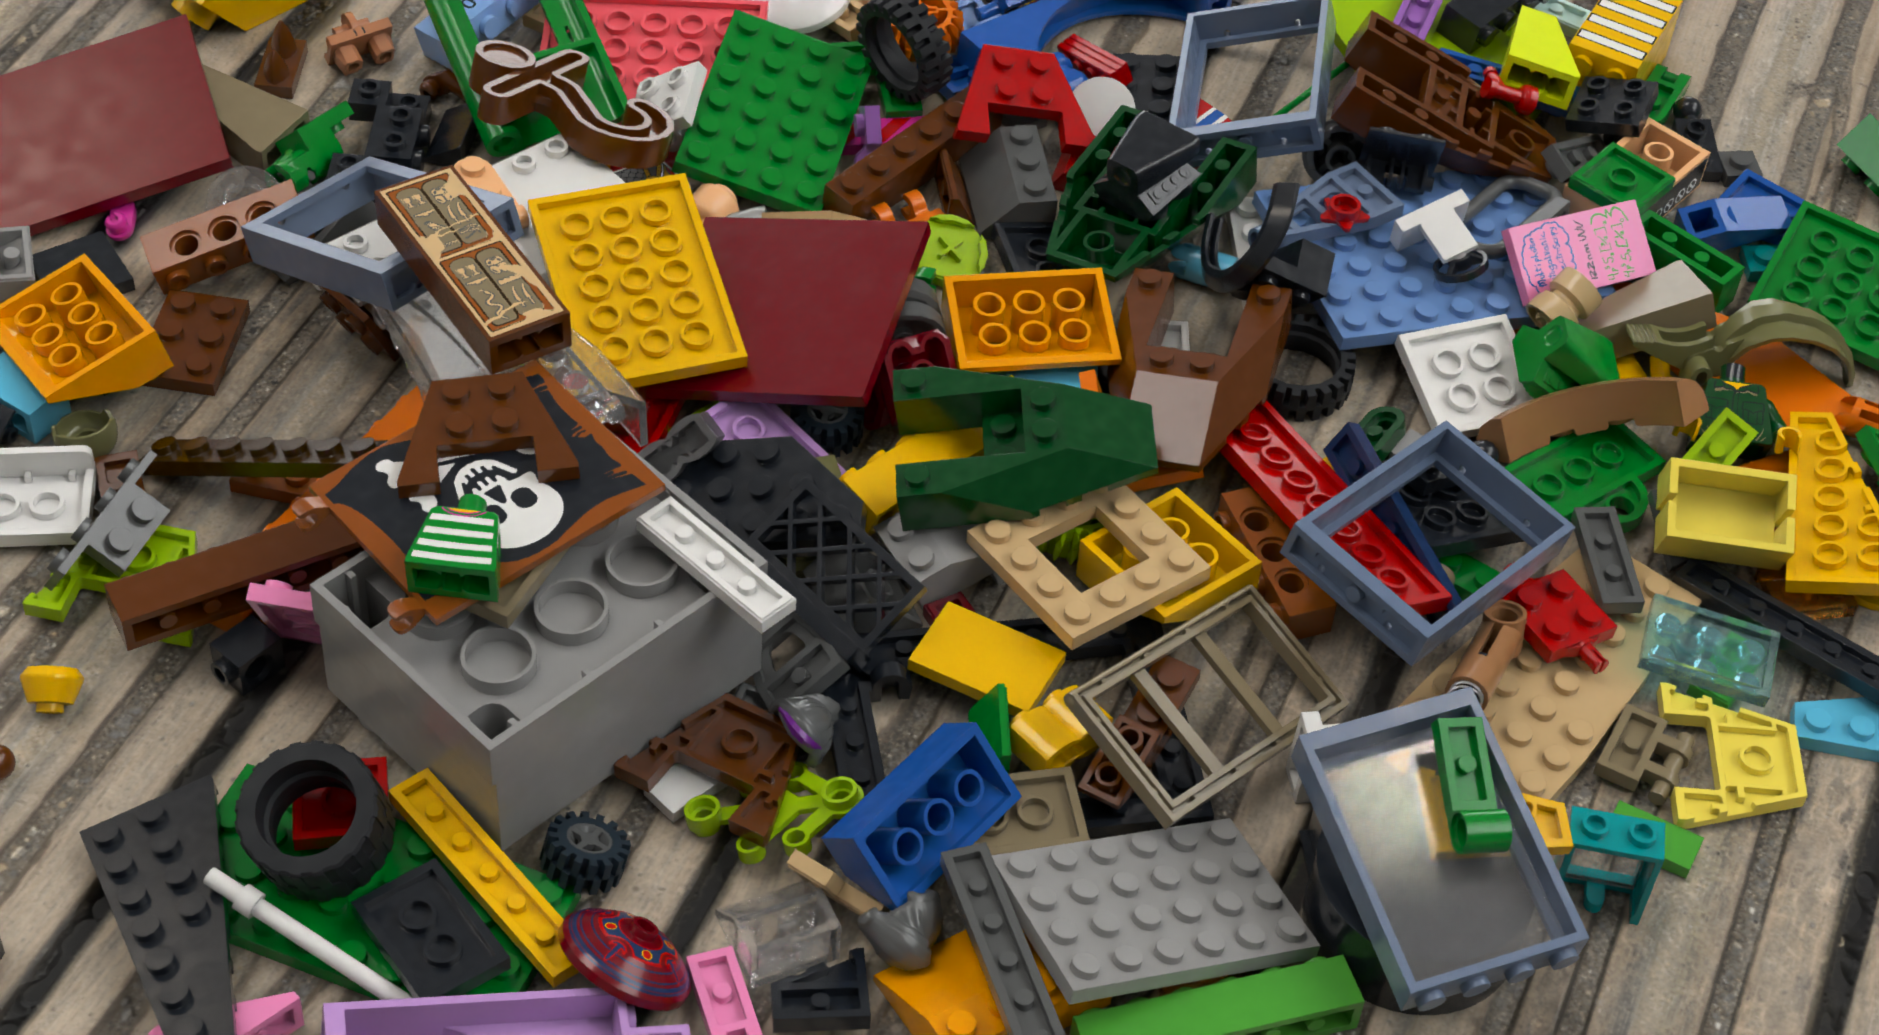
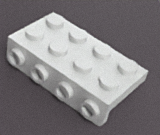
[0,445,97,547]

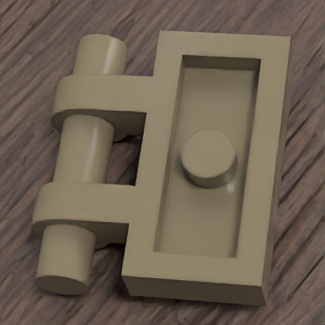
[1593,703,1695,805]

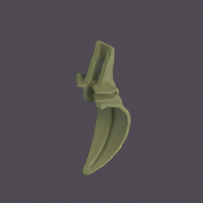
[1625,298,1855,388]

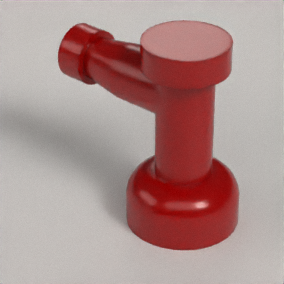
[1480,66,1539,116]

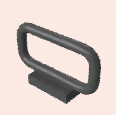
[1462,175,1571,260]

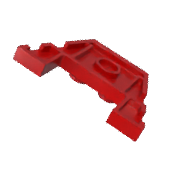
[953,44,1095,155]

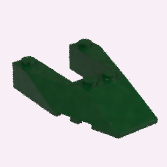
[1045,105,1257,283]
[893,366,1159,531]

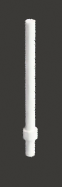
[203,867,413,1000]

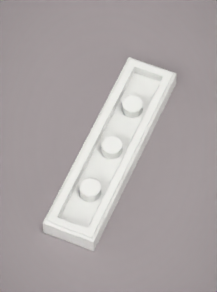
[636,496,796,634]

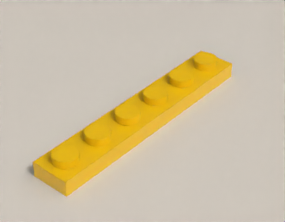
[388,767,579,988]

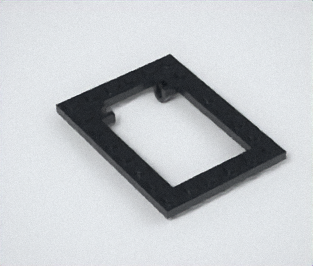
[822,615,1214,838]

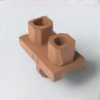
[324,12,395,76]

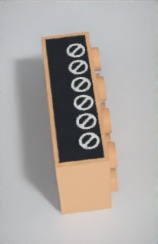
[1562,117,1711,217]

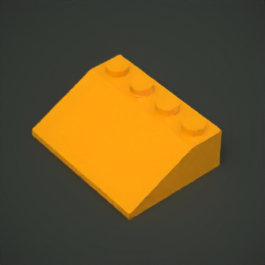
[0,253,174,404]
[941,267,1122,373]
[873,929,1112,1035]

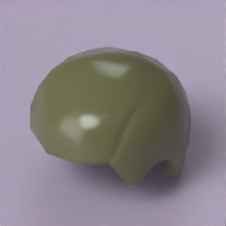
[51,409,118,458]

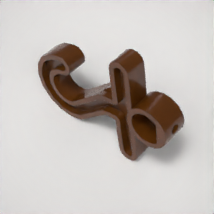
[469,40,674,169]

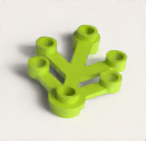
[684,762,864,865]

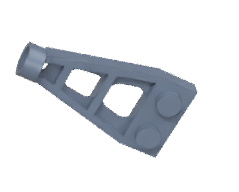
[1248,161,1405,249]

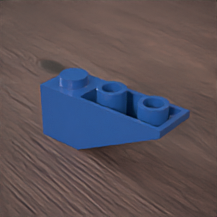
[1673,196,1792,251]

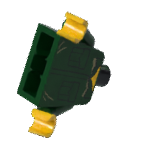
[1671,363,1803,460]

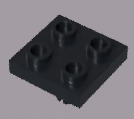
[1565,76,1659,146]

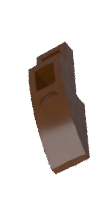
[1078,655,1201,810]

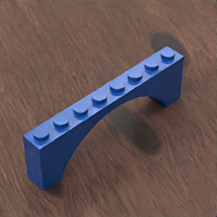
[957,0,1232,71]

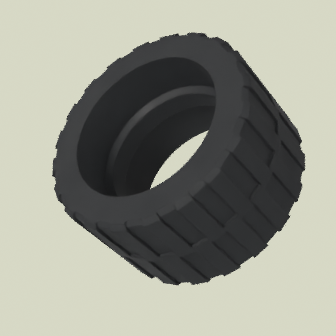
[235,740,396,902]

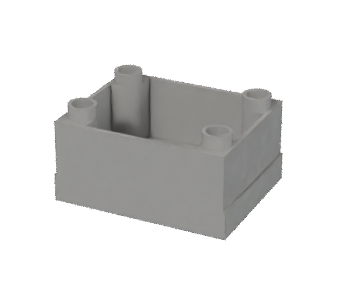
[310,431,768,851]

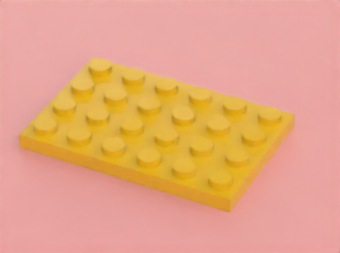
[528,173,748,397]

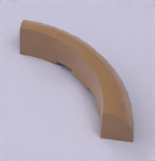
[1476,377,1709,463]

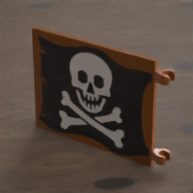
[292,359,665,635]

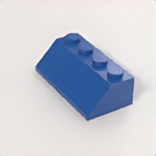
[821,722,1022,911]

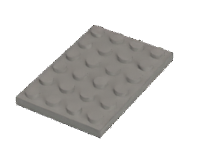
[992,818,1321,1005]

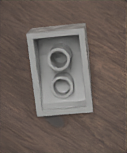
[874,512,995,610]

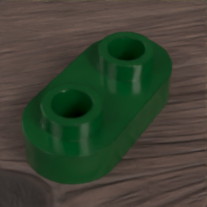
[1358,406,1406,462]

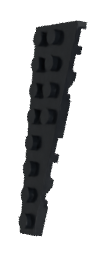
[79,774,237,1035]

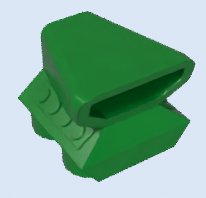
[1512,316,1620,399]

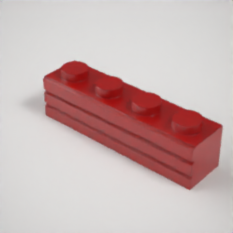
[1057,34,1133,86]

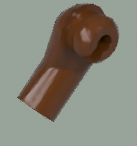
[419,69,466,102]

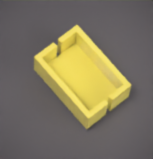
[1654,457,1797,571]

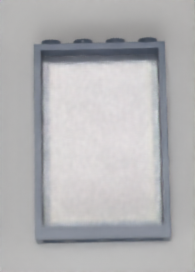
[1291,686,1590,1011]

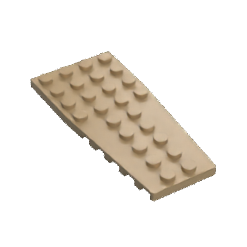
[1384,548,1702,801]

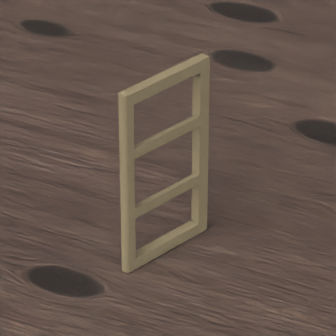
[1064,584,1350,830]

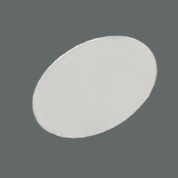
[1073,77,1135,136]

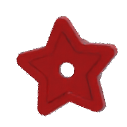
[1320,194,1370,233]

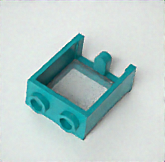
[1554,806,1666,925]

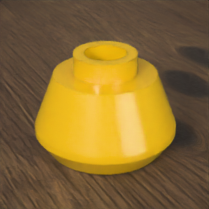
[20,665,84,714]

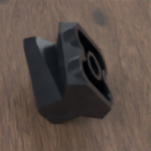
[1093,110,1201,223]

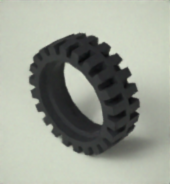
[856,0,953,103]
[1267,314,1356,422]

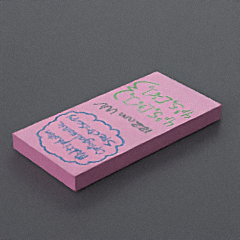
[1501,199,1656,307]

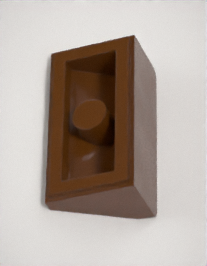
[934,148,975,225]

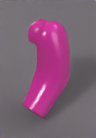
[105,202,137,241]

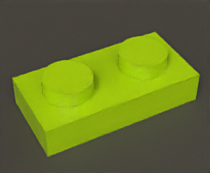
[1682,407,1759,465]

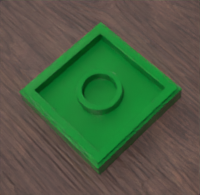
[1567,142,1676,215]

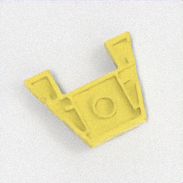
[1656,682,1808,829]

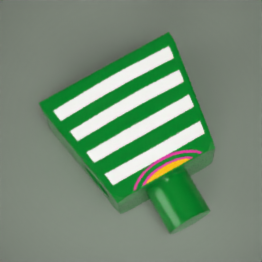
[404,494,501,602]

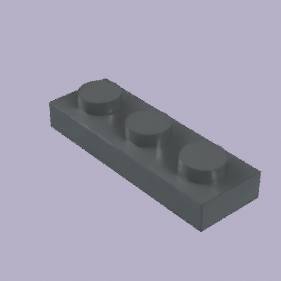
[1540,134,1607,184]
[1571,506,1645,614]

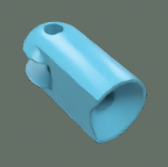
[1168,243,1239,288]

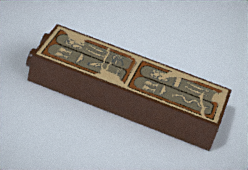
[374,165,572,375]

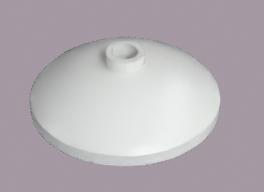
[751,0,850,34]

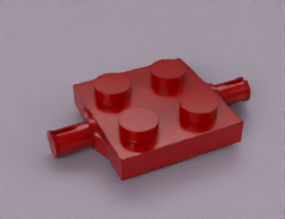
[1500,562,1618,674]

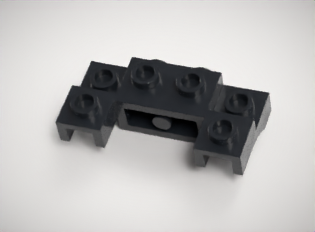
[326,78,432,203]

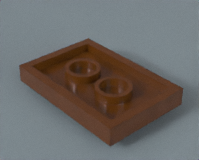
[142,289,250,396]

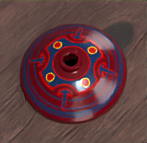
[558,908,692,1011]

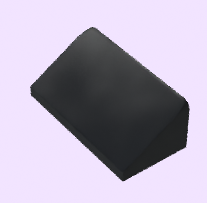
[425,103,478,166]

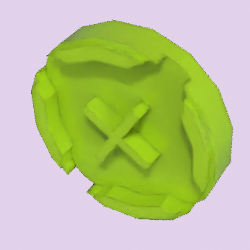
[918,214,988,287]

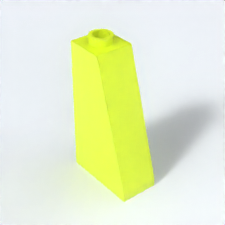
[1499,5,1580,111]

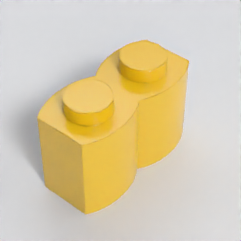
[1009,685,1113,771]

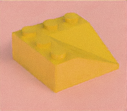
[1076,487,1262,624]

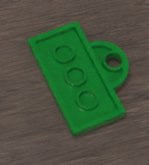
[1504,423,1666,533]

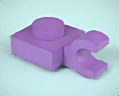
[853,105,882,164]

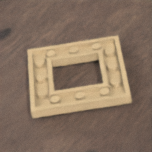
[966,485,1211,650]

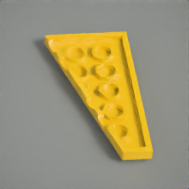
[1785,411,1879,596]

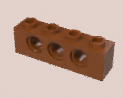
[140,179,315,295]
[1214,487,1337,640]

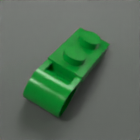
[1431,717,1512,854]

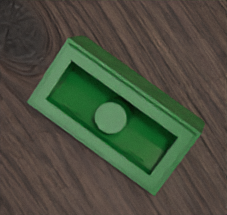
[968,684,1011,774]

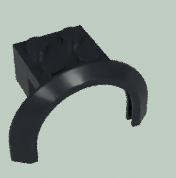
[1200,182,1335,310]

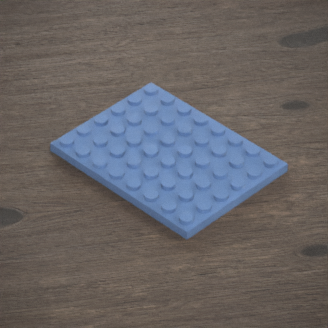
[1252,170,1616,350]

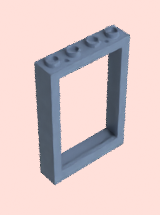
[1169,0,1336,167]
[240,156,524,312]
[1280,420,1575,667]

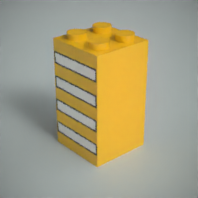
[1569,0,1683,87]

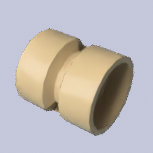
[1525,267,1603,329]

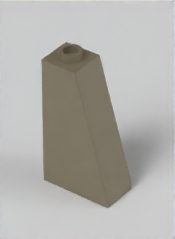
[203,65,310,181]
[1577,260,1717,359]

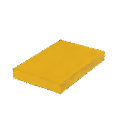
[907,601,1066,716]

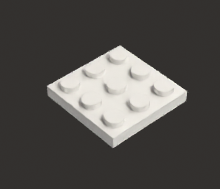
[1394,314,1533,438]

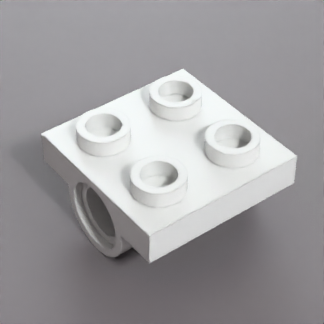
[635,61,708,152]

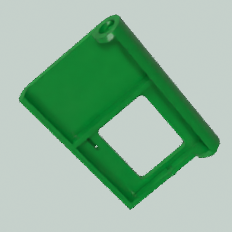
[423,0,628,157]

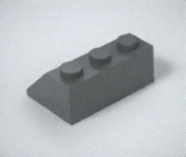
[959,125,1058,239]

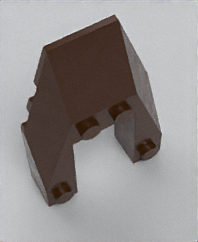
[1331,10,1556,183]
[1107,268,1292,473]

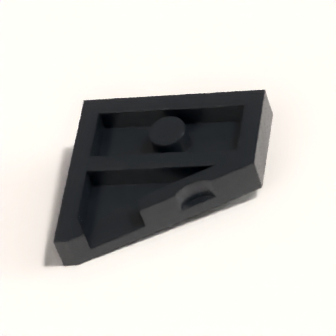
[771,948,871,1033]

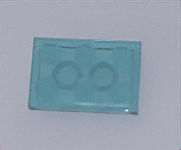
[1637,593,1781,708]

